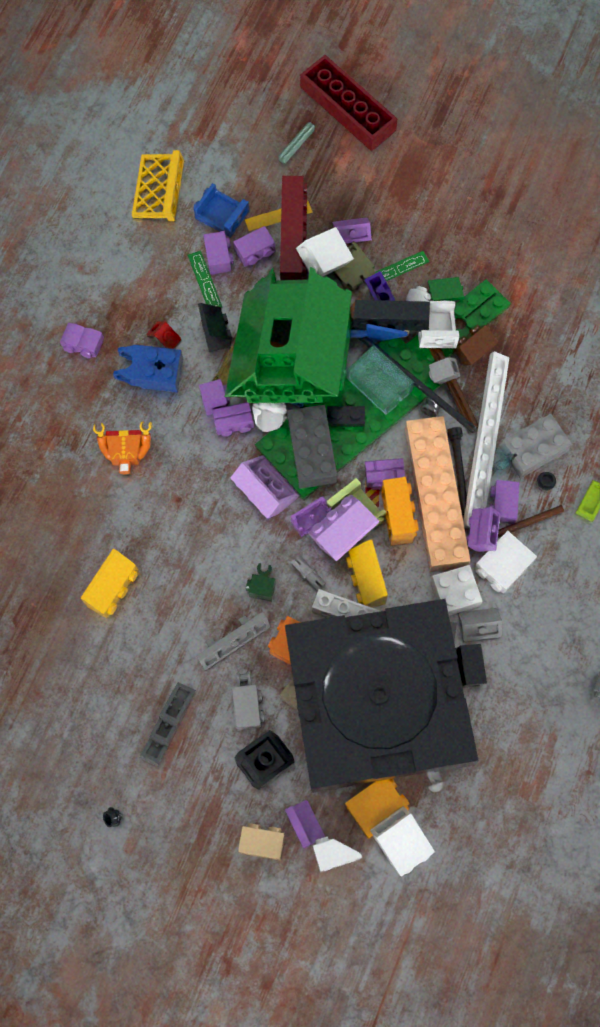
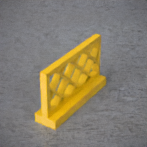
[132,150,184,221]

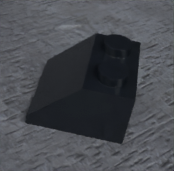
[198,303,232,352]

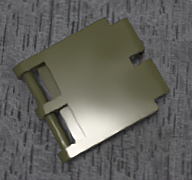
[333,241,376,290]

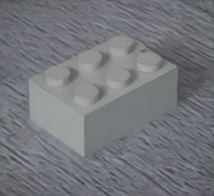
[500,414,572,479]

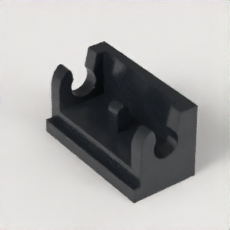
[456,644,487,688]

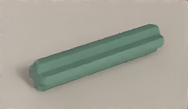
[278,122,315,164]

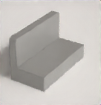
[459,608,502,642]

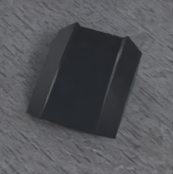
[234,730,295,790]

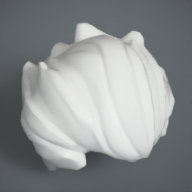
[252,403,287,432]

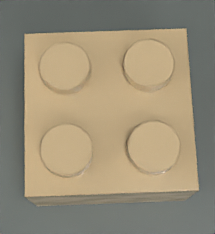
[238,823,285,860]

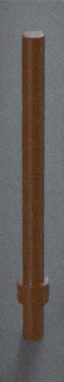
[467,505,564,550]

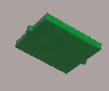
[428,277,464,301]

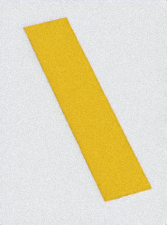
[245,201,312,231]

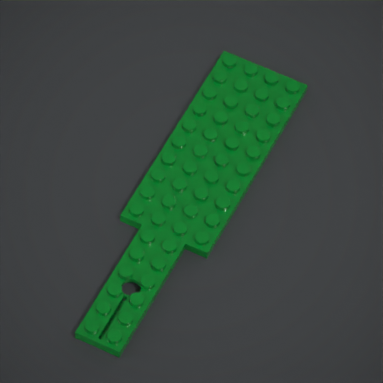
[255,279,511,500]

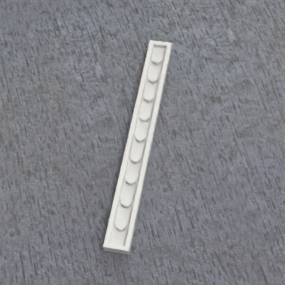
[463,352,509,530]

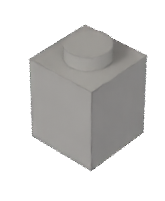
[429,357,461,384]

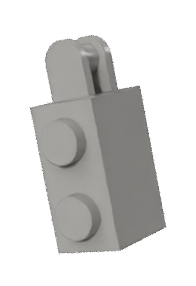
[232,671,264,730]

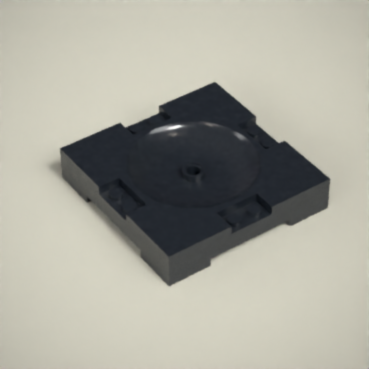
[285,599,479,793]

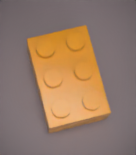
[381,477,418,546]

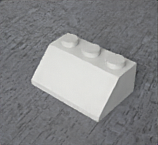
[313,836,362,873]

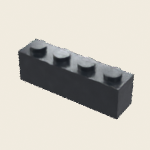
[354,300,430,332]

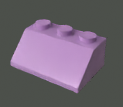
[231,455,300,519]
[308,494,379,561]

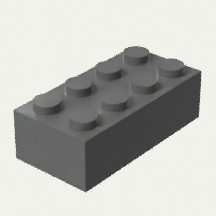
[287,405,337,489]

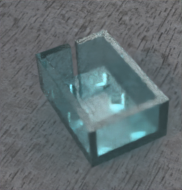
[347,345,414,415]

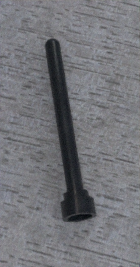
[447,427,467,516]

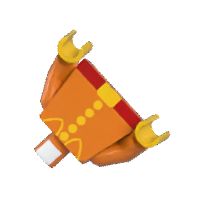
[93,421,153,475]

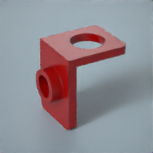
[146,321,181,349]

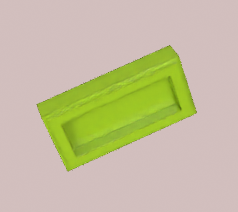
[575,480,600,522]

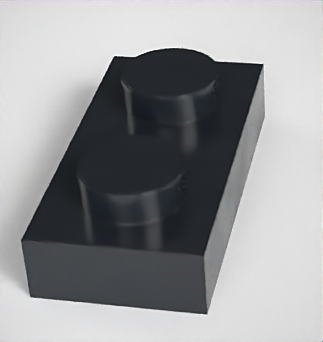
[327,406,365,427]

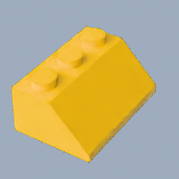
[346,539,388,608]
[81,548,138,618]

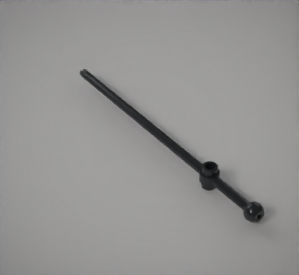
[351,320,477,433]

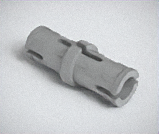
[291,555,326,591]

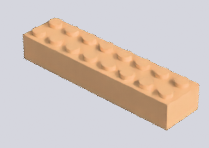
[405,416,470,572]

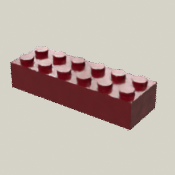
[300,55,398,152]
[280,176,307,280]

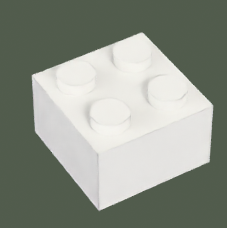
[430,565,483,616]

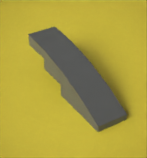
[140,682,196,767]

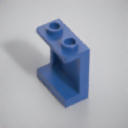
[193,183,250,238]

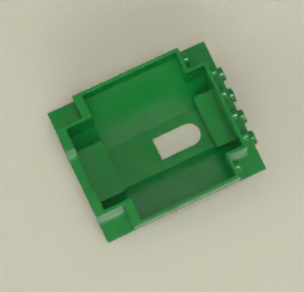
[224,267,352,403]

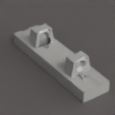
[196,612,271,670]

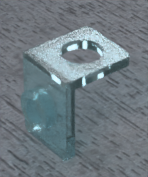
[492,446,513,473]

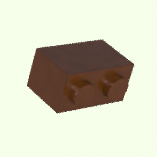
[452,325,499,366]

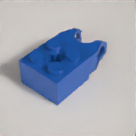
[113,345,183,393]

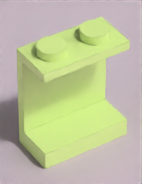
[327,478,386,539]

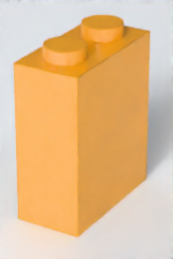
[344,779,409,839]

